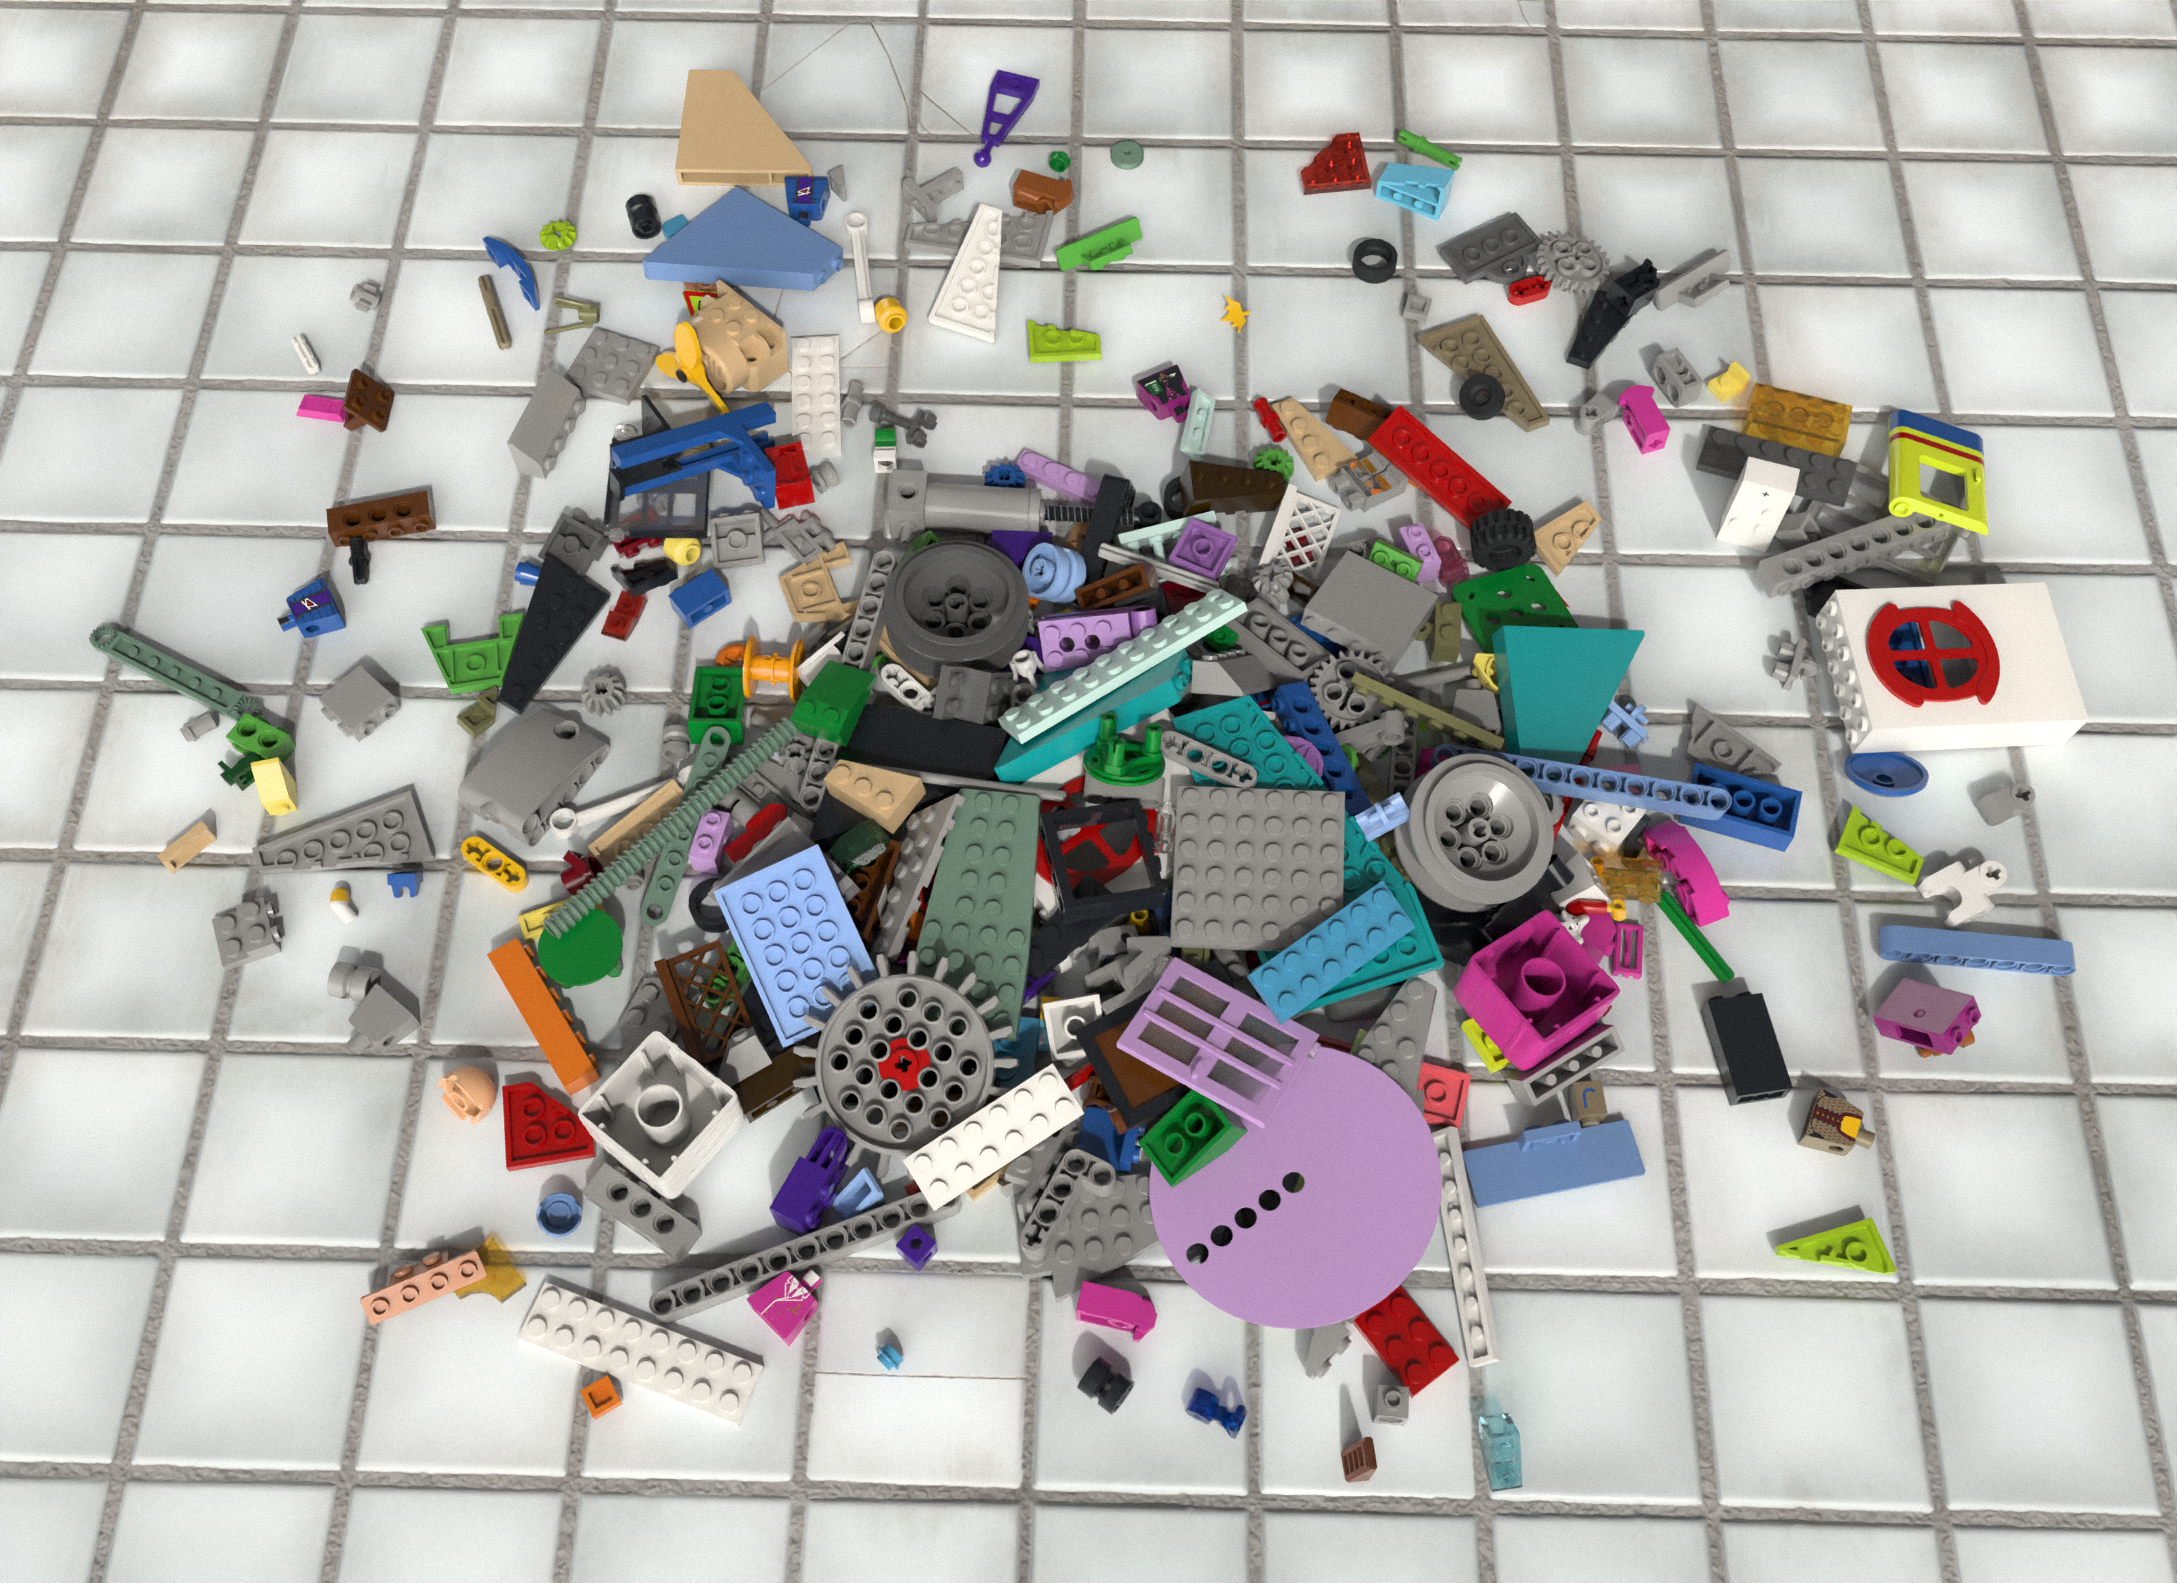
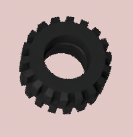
[1469,509,1537,571]

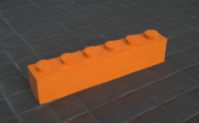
[487,937,600,1096]

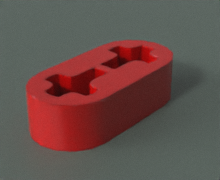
[1507,276,1551,306]

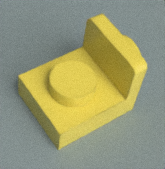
[1707,361,1750,403]

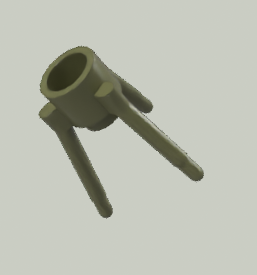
[544,296,600,335]

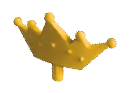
[1220,296,1250,333]

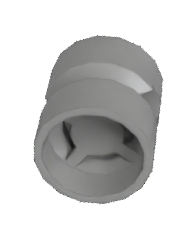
[327,961,381,1002]

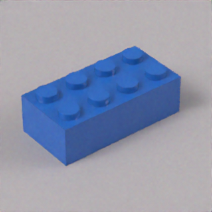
[1678,762,1802,852]

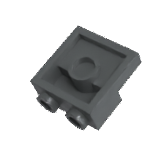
[538,513,611,579]

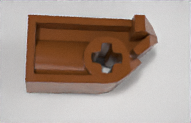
[1013,169,1075,215]

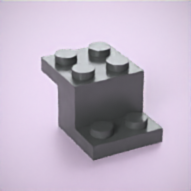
[933,665,1014,725]

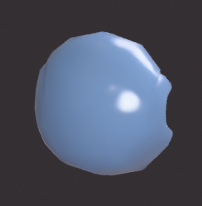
[536,1192,582,1238]

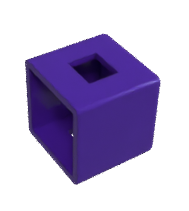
[896,1224,938,1271]

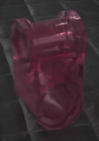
[1433,536,1470,587]

